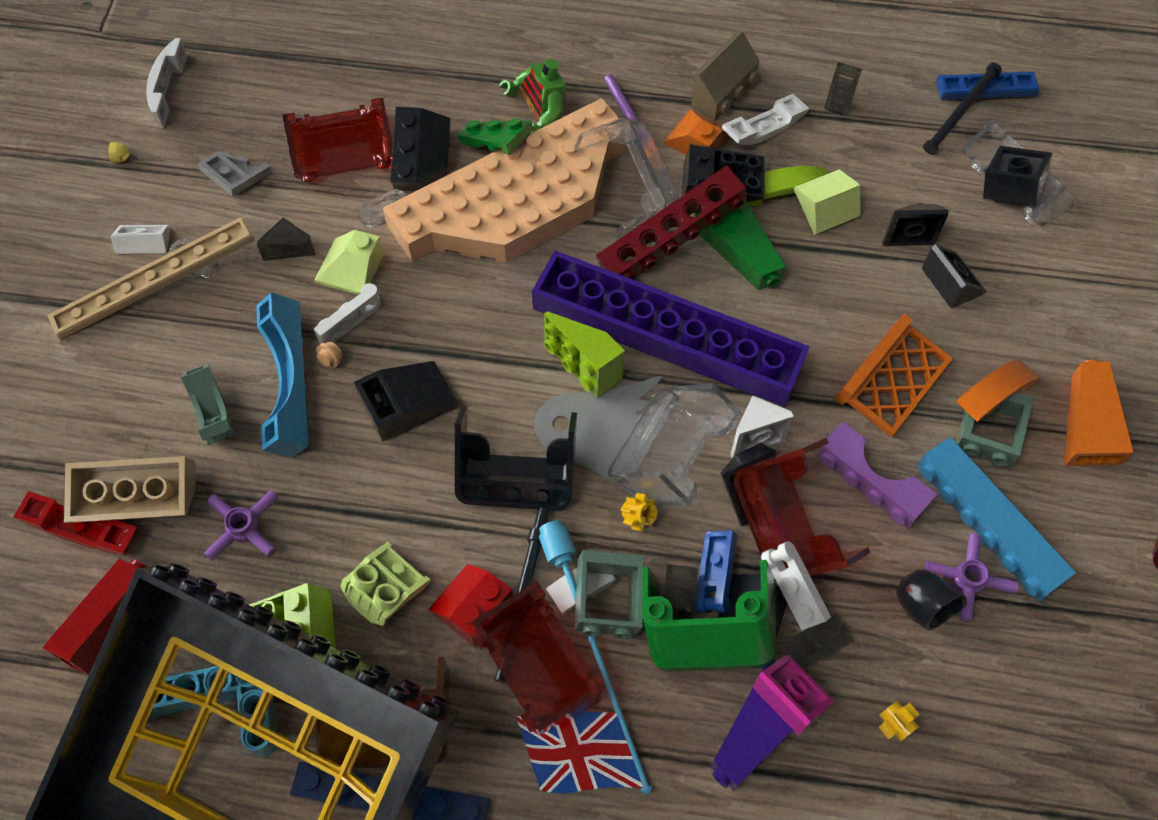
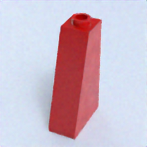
[43,558,148,675]

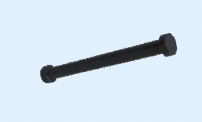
[923,62,1002,155]

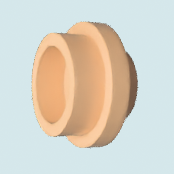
[316,341,343,368]

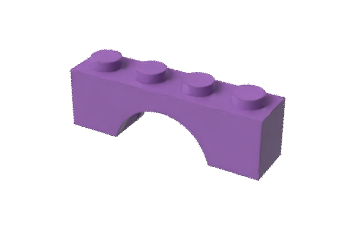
[817,421,937,529]

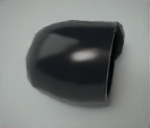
[896,569,967,631]

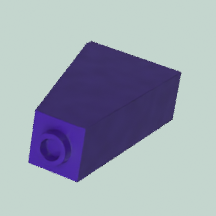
[711,661,793,791]

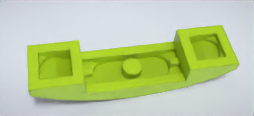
[746,166,829,208]

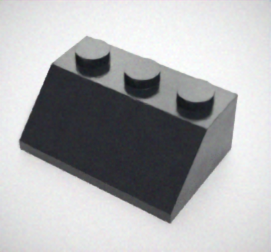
[390,107,451,191]

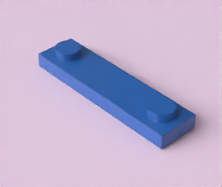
[936,72,1040,100]

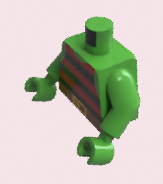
[500,59,566,134]

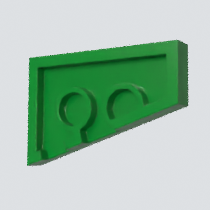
[458,118,534,155]

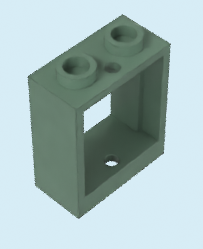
[956,380,1034,468]
[574,550,643,639]

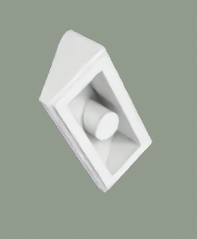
[111,225,171,254]

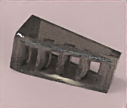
[824,62,862,116]

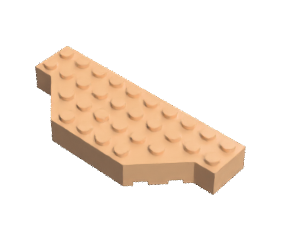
[383,98,629,263]

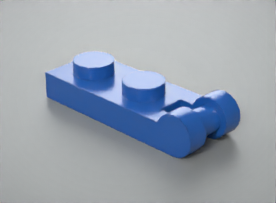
[695,530,737,613]

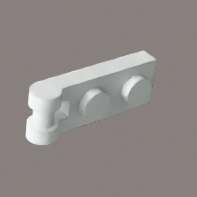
[314,283,381,344]
[761,541,831,630]

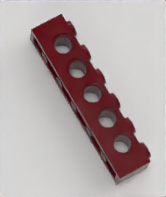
[596,166,747,280]

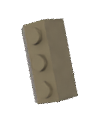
[691,30,760,121]

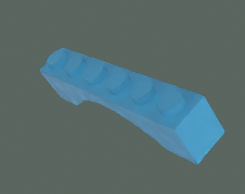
[256,292,309,458]

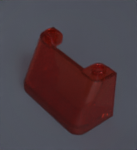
[282,97,393,182]
[471,581,606,735]

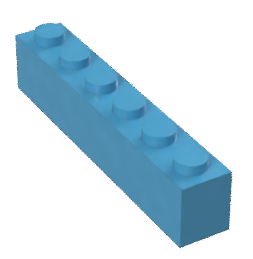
[917,437,1076,602]

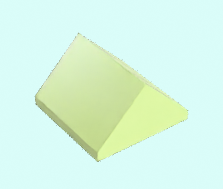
[793,169,860,235]

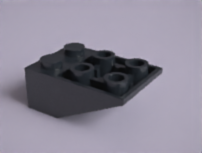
[681,144,765,202]
[354,361,459,442]

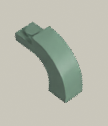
[181,363,236,445]

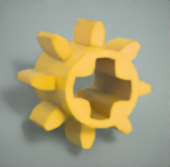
[621,493,658,531]
[879,700,920,742]

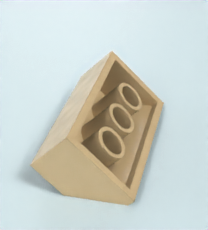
[64,456,196,523]

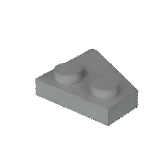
[198,151,271,197]

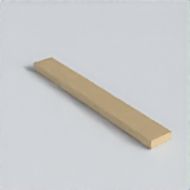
[47,216,255,340]

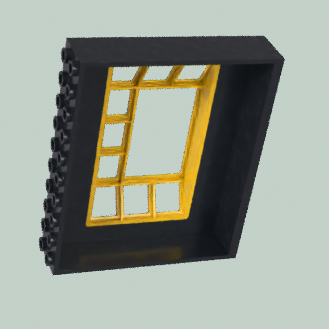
[25,563,459,820]

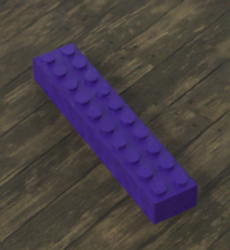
[532,250,810,407]

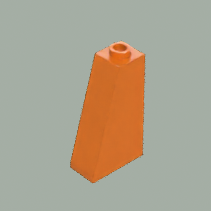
[1064,359,1134,466]

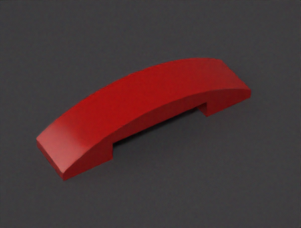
[13,491,138,556]

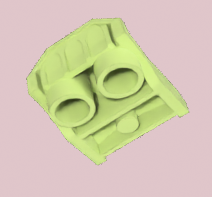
[341,542,430,626]

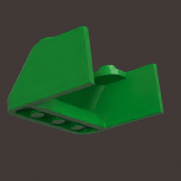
[642,560,777,672]

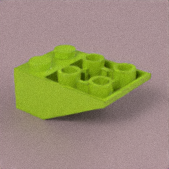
[543,311,625,398]
[249,583,336,649]

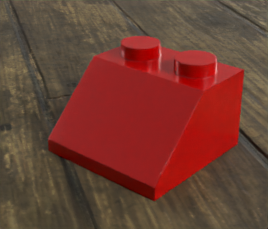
[428,564,514,647]

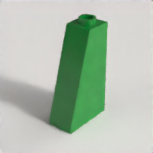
[695,201,786,290]

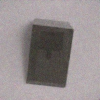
[257,217,316,261]

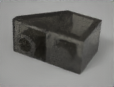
[663,564,697,620]

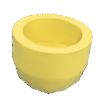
[108,142,130,163]

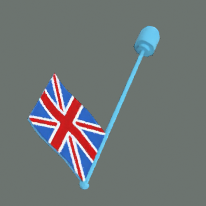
[516,520,652,794]

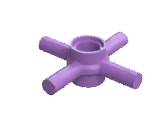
[204,490,279,561]
[923,533,1019,622]

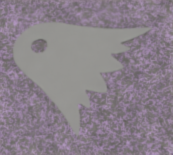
[534,375,663,497]

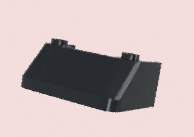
[455,406,577,511]

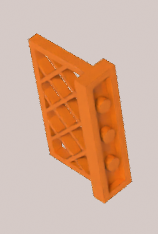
[834,313,953,437]

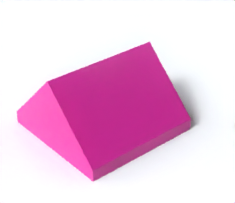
[752,654,834,736]

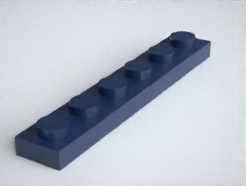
[290,762,490,820]

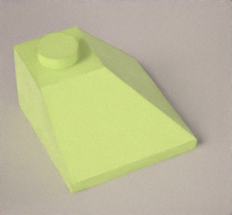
[314,230,384,295]

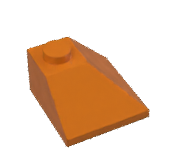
[664,109,730,155]

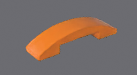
[956,359,1041,422]

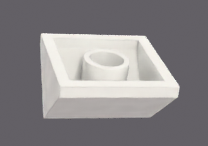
[731,396,794,458]

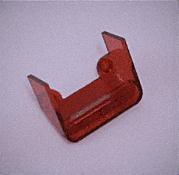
[734,438,871,582]

